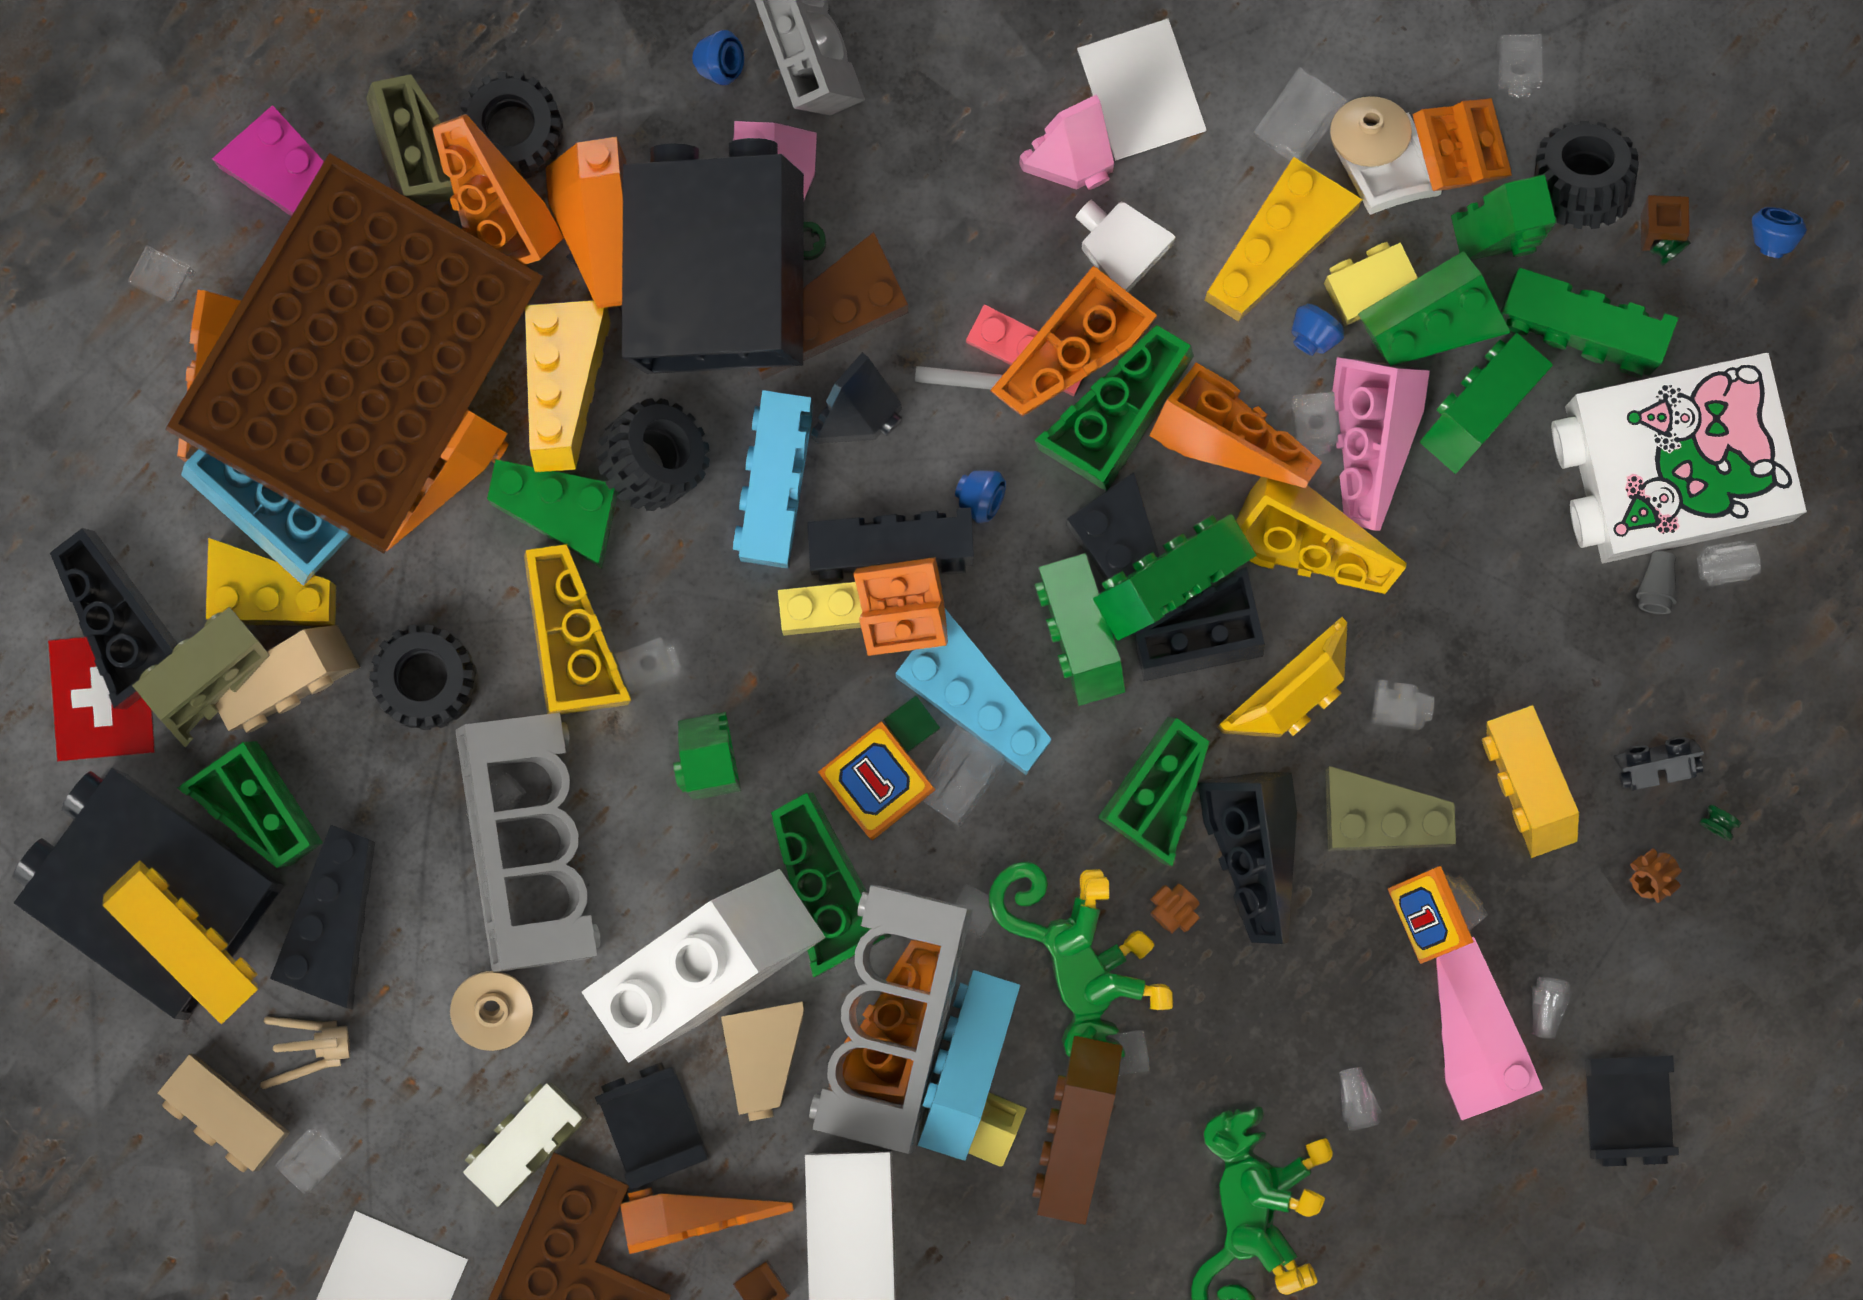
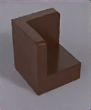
[1640,195,1690,251]
[733,1260,791,1300]

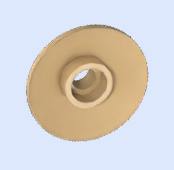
[1330,97,1412,167]
[450,971,533,1051]

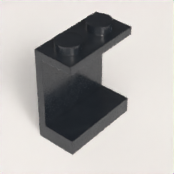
[1585,1055,1679,1167]
[595,1062,709,1190]

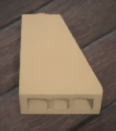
[721,1002,805,1121]

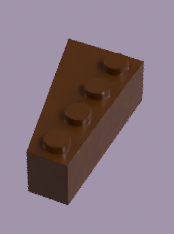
[756,232,909,380]
[1032,1036,1123,1225]

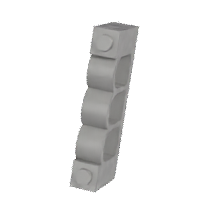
[755,0,865,116]
[455,712,600,972]
[809,885,973,1154]

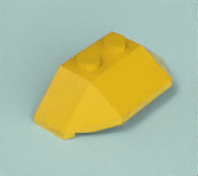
[1217,617,1348,737]

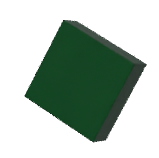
[883,696,940,753]

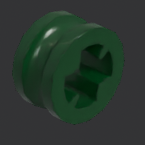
[804,222,826,261]
[1650,239,1691,266]
[1699,804,1742,841]

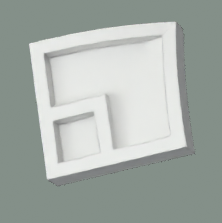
[1335,112,1442,215]

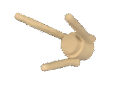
[260,1016,350,1089]

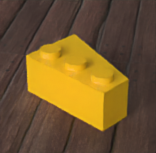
[206,538,336,626]
[1482,705,1579,858]

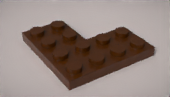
[488,1152,672,1300]

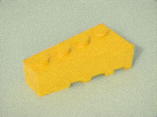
[1204,157,1363,322]
[525,301,611,472]
[524,544,631,715]
[103,860,258,1025]

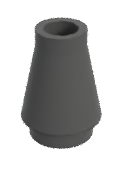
[1636,551,1677,614]

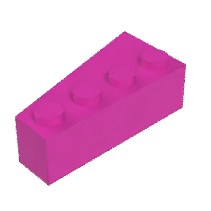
[212,105,324,216]

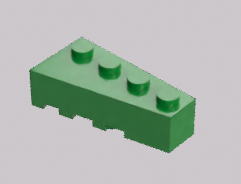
[1500,267,1678,378]
[1034,325,1194,491]
[1092,514,1257,641]
[771,792,891,978]

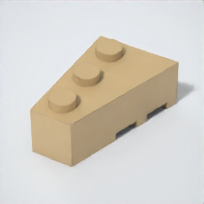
[215,625,360,733]

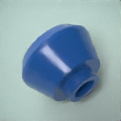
[692,30,744,85]
[1752,207,1807,258]
[1291,304,1344,356]
[955,470,1006,524]

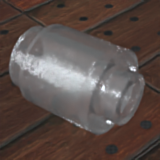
[1697,540,1761,587]
[1445,872,1488,931]

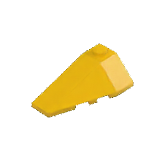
[1236,477,1407,594]

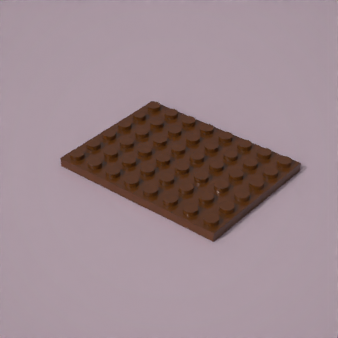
[166,153,543,554]

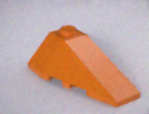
[432,114,564,265]
[546,137,626,309]
[990,265,1157,417]
[177,290,241,462]
[1149,362,1322,488]
[386,409,509,551]
[830,940,941,1105]
[620,1187,795,1254]

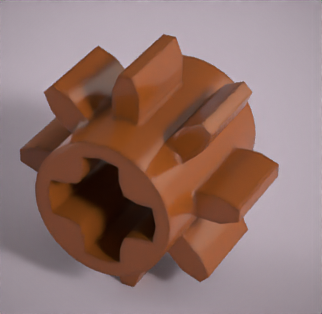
[1629,848,1682,903]
[1150,883,1200,934]

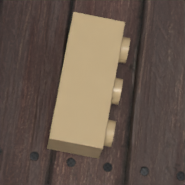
[158,1054,290,1172]

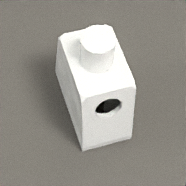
[1075,199,1176,292]

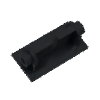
[1614,737,1704,791]

